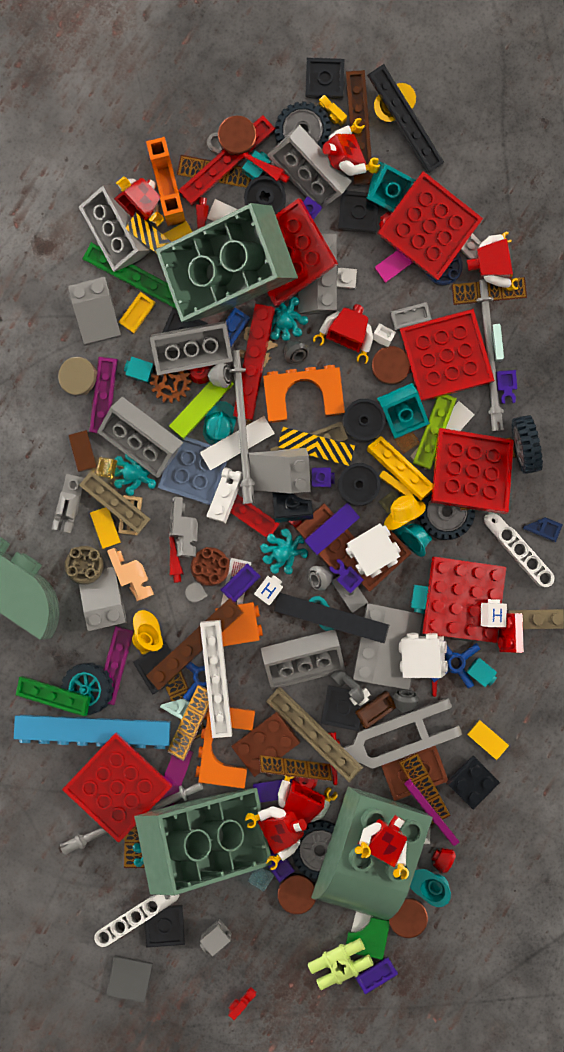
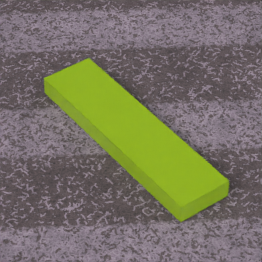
[169,382,234,440]
[412,395,457,470]

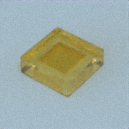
[96,457,117,479]

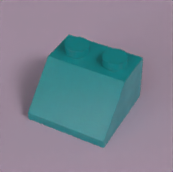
[367,162,415,212]
[377,383,430,439]

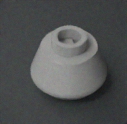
[208,363,232,388]
[308,566,333,591]

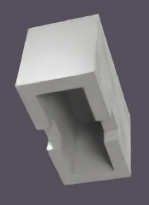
[200,918,232,956]

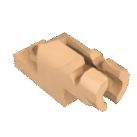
[107,548,154,601]

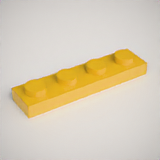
[367,436,433,501]

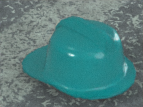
[203,401,236,445]
[391,524,432,557]
[410,869,451,907]

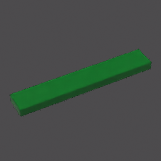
[82,242,177,310]

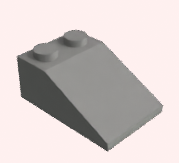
[68,277,121,345]
[249,448,311,493]
[79,567,128,631]

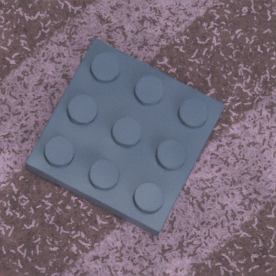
[158,434,228,505]

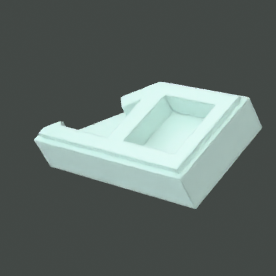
[492,324,504,362]
[160,698,190,720]

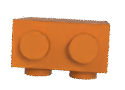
[215,602,263,646]

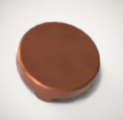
[218,115,256,155]
[372,346,410,385]
[191,547,229,586]
[278,874,316,914]
[389,898,428,938]

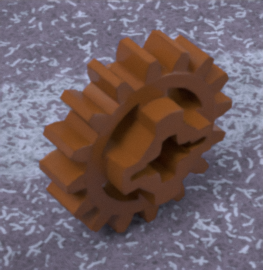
[150,368,192,404]

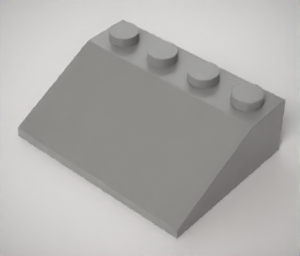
[352,603,423,690]

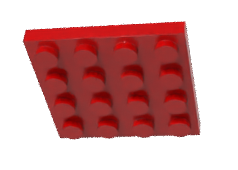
[377,171,483,280]
[267,198,338,306]
[400,309,495,402]
[431,428,514,514]
[422,557,506,643]
[62,732,173,843]

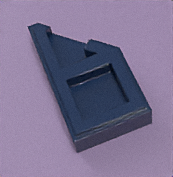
[522,517,563,542]

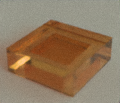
[393,431,420,453]

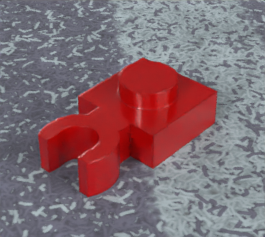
[228,987,257,1020]

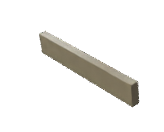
[266,687,364,782]

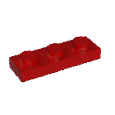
[230,494,280,538]

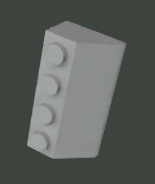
[267,125,352,209]
[79,185,152,272]
[298,234,337,314]
[150,321,233,375]
[97,397,183,478]
[261,629,346,690]

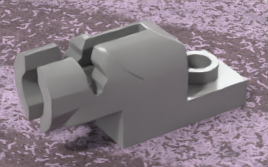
[52,474,85,533]
[169,497,198,558]

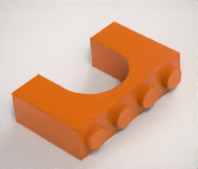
[146,137,186,226]
[263,365,345,423]
[195,707,255,789]

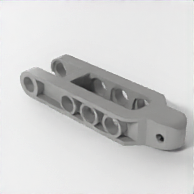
[343,698,462,769]

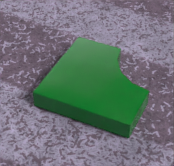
[346,916,390,960]

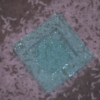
[248,867,274,892]

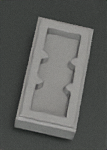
[390,302,432,331]
[332,575,368,613]

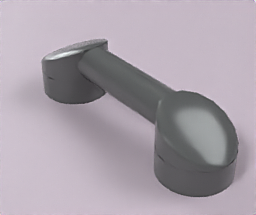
[331,671,364,704]

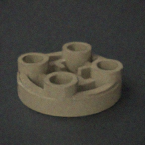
[58,357,97,396]
[65,546,104,584]

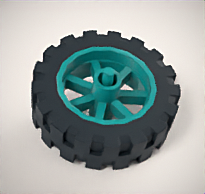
[61,663,114,715]

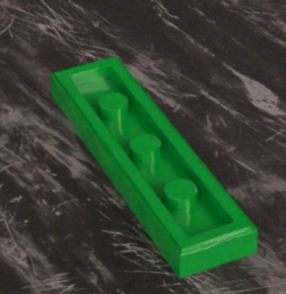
[15,676,91,716]

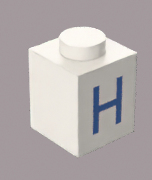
[254,575,283,606]
[481,599,507,627]

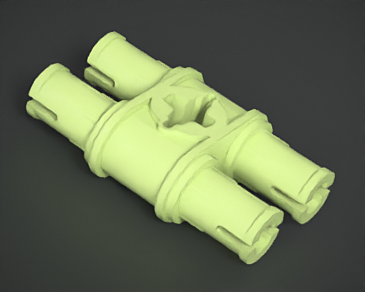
[308,938,374,990]

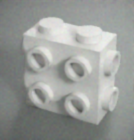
[345,524,401,578]
[399,633,448,678]

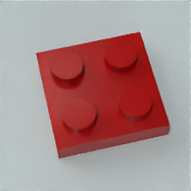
[498,613,523,653]

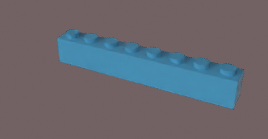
[14,715,171,749]

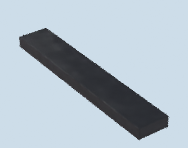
[367,64,444,173]
[274,593,390,644]

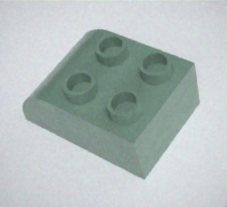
[156,203,298,322]
[0,537,60,640]
[311,786,433,920]
[134,788,273,896]

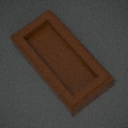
[68,430,97,472]
[355,691,396,729]

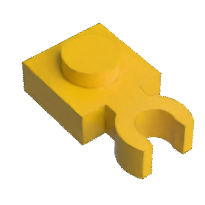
[318,95,347,127]

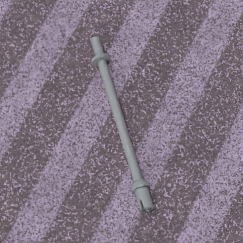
[476,279,504,432]
[229,350,255,504]
[60,782,204,855]

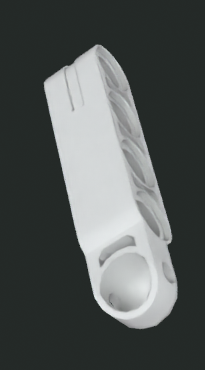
[484,512,554,587]
[94,894,179,947]

